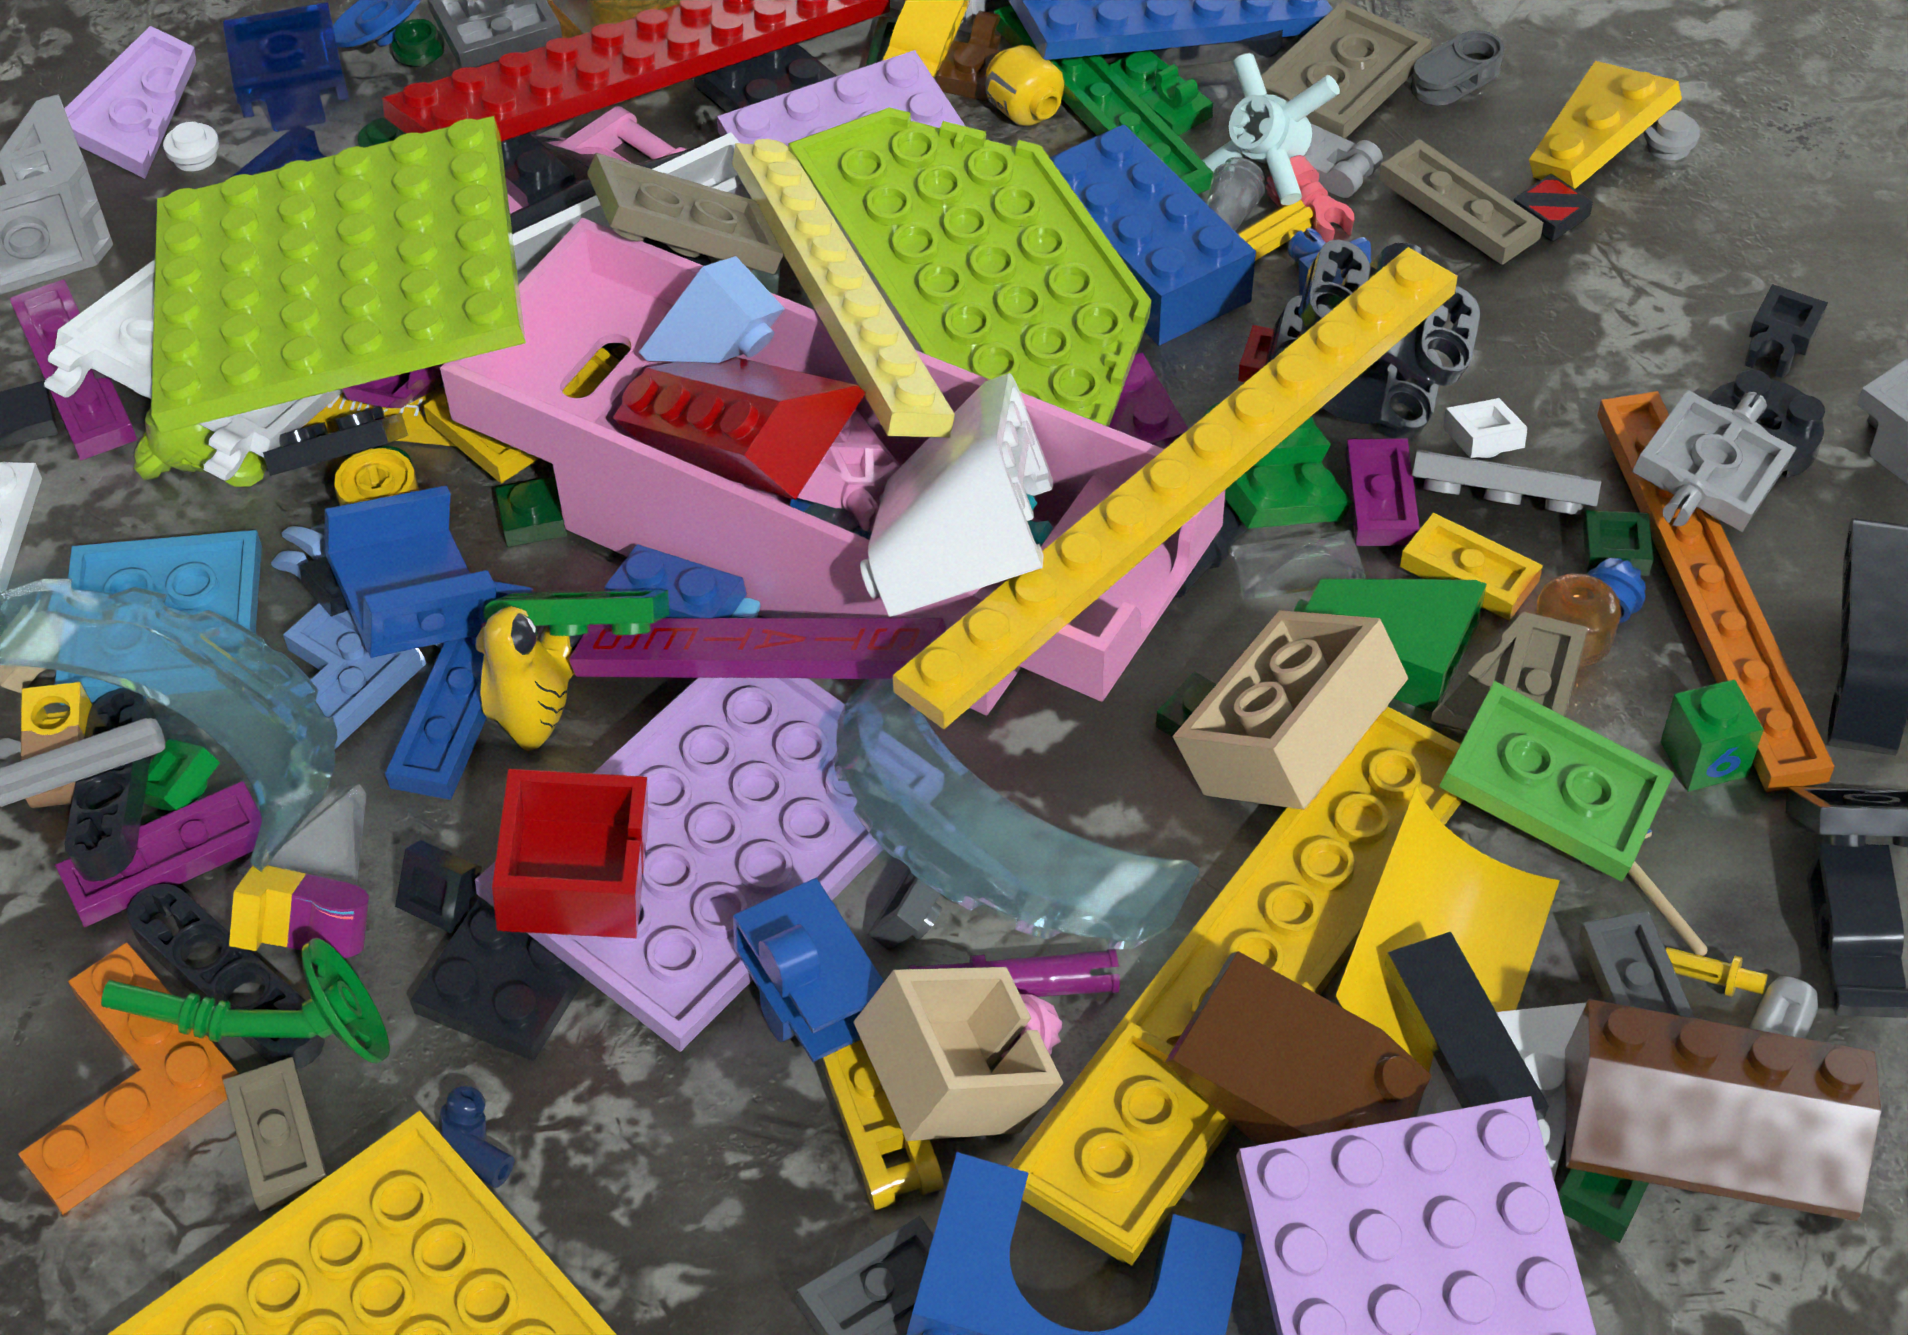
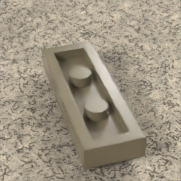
[1379,139,1543,265]

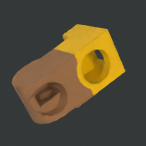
[21,682,93,808]

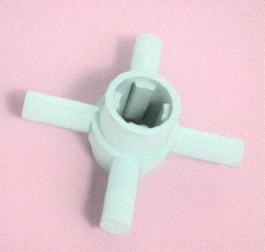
[1202,53,1340,205]

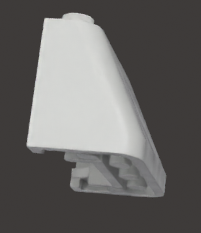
[860,373,1053,617]

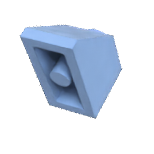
[639,256,785,363]

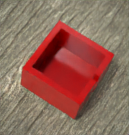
[492,769,649,939]

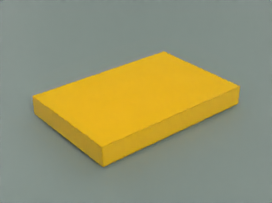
[1015,1020,1233,1265]

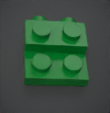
[1202,402,1352,529]

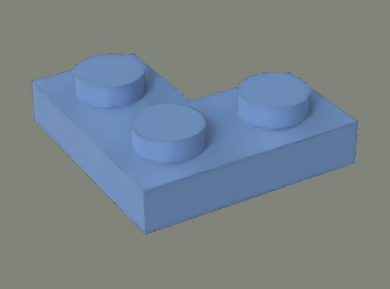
[283,603,423,749]

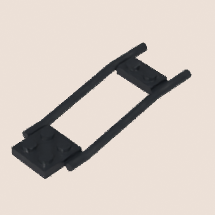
[501,43,837,234]

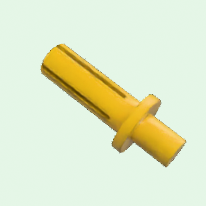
[1665,947,1768,997]

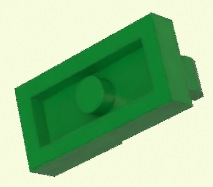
[1109,50,1214,136]

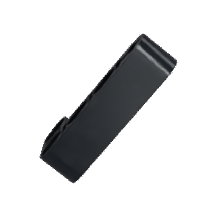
[1827,518,1908,756]

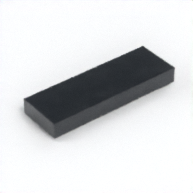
[1385,931,1549,1120]

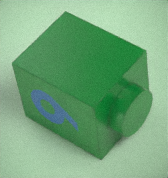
[1660,679,1764,792]

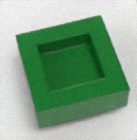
[144,739,220,812]

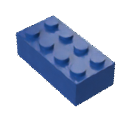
[1050,124,1256,346]

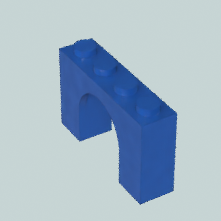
[906,1152,1246,1335]

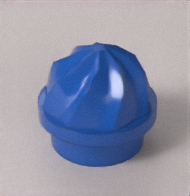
[1582,558,1646,623]

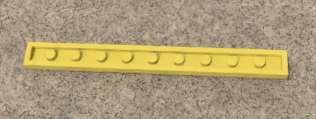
[732,139,955,438]

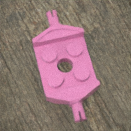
[797,409,901,531]

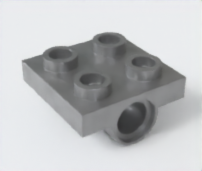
[427,0,562,68]

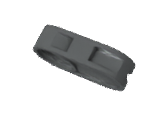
[1411,30,1505,106]

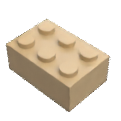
[1173,610,1409,810]

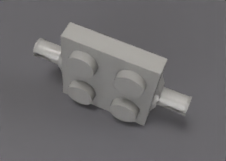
[1632,390,1796,532]

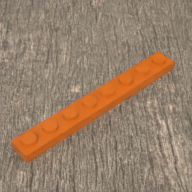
[1597,391,1835,793]

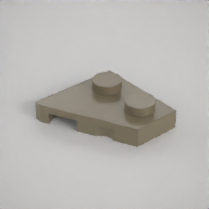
[1431,611,1588,733]

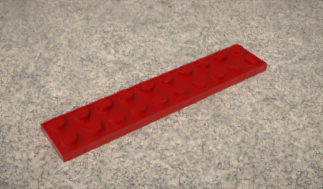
[382,0,890,142]

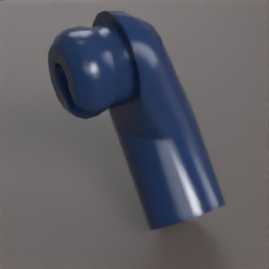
[439,1086,515,1188]

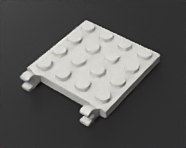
[44,259,343,481]

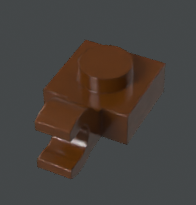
[936,11,1002,101]

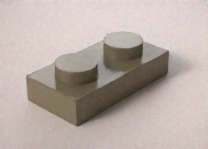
[223,1057,327,1212]

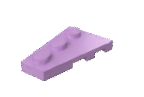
[64,26,196,179]

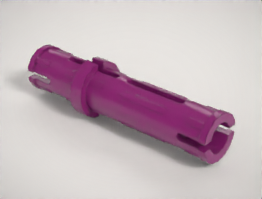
[908,948,1120,997]

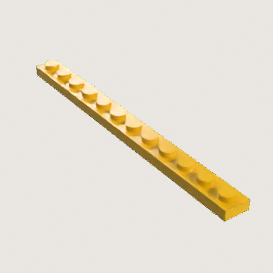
[893,247,1458,729]

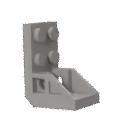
[0,94,113,295]

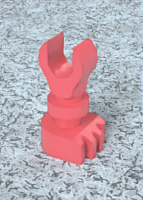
[1265,155,1354,243]

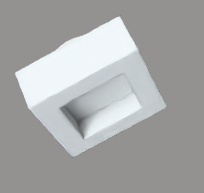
[1443,398,1527,458]

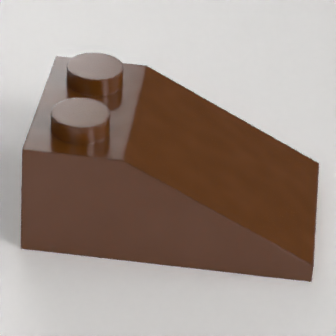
[1164,951,1432,1146]

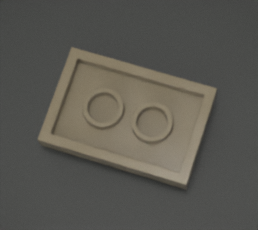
[1261,0,1432,139]
[587,153,784,274]

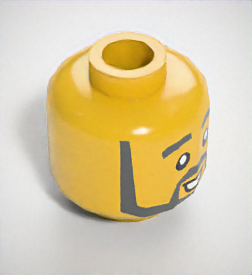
[985,45,1065,126]

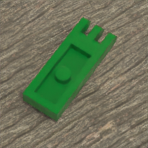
[484,590,670,636]

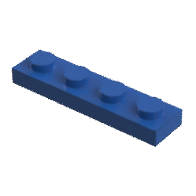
[385,581,533,800]

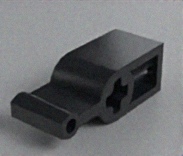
[1807,843,1908,1018]

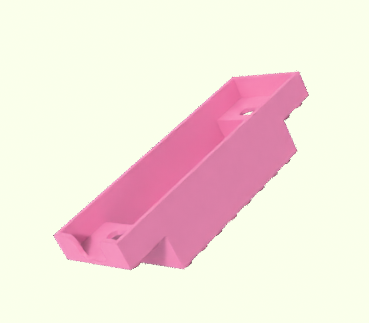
[440,218,1225,716]

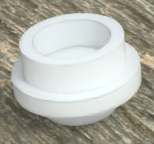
[163,122,219,172]

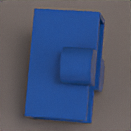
[733,877,884,1063]

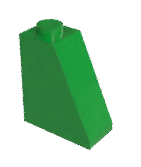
[1294,579,1487,713]

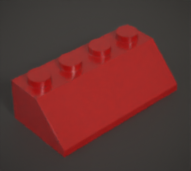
[612,357,866,500]

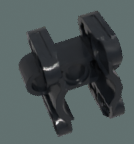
[1265,240,1480,441]

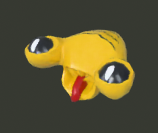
[476,606,583,751]

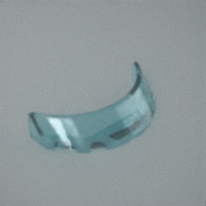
[0,579,338,872]
[833,679,1200,949]

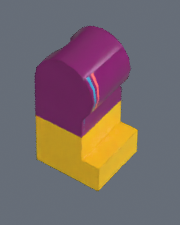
[229,863,369,958]

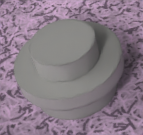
[1644,110,1700,160]

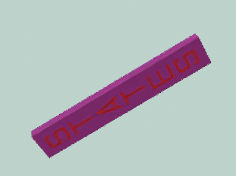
[569,618,946,679]

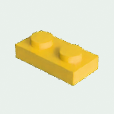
[1400,513,1543,621]

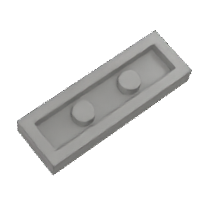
[1412,450,1601,515]

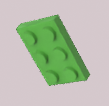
[1439,681,1674,882]

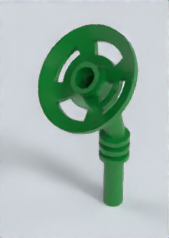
[101,938,390,1064]

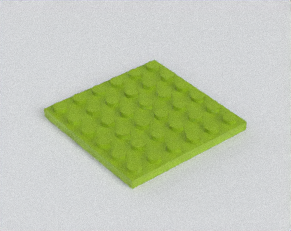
[151,116,526,433]

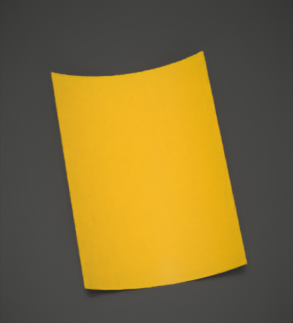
[1336,785,1560,1072]

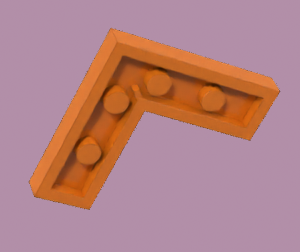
[18,942,239,1215]

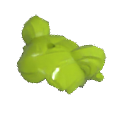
[133,408,267,487]

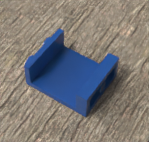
[325,485,496,658]

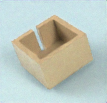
[854,967,1063,1141]

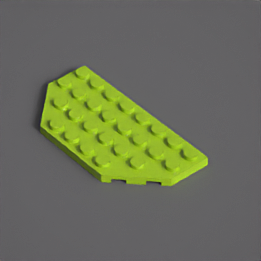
[788,107,1152,427]

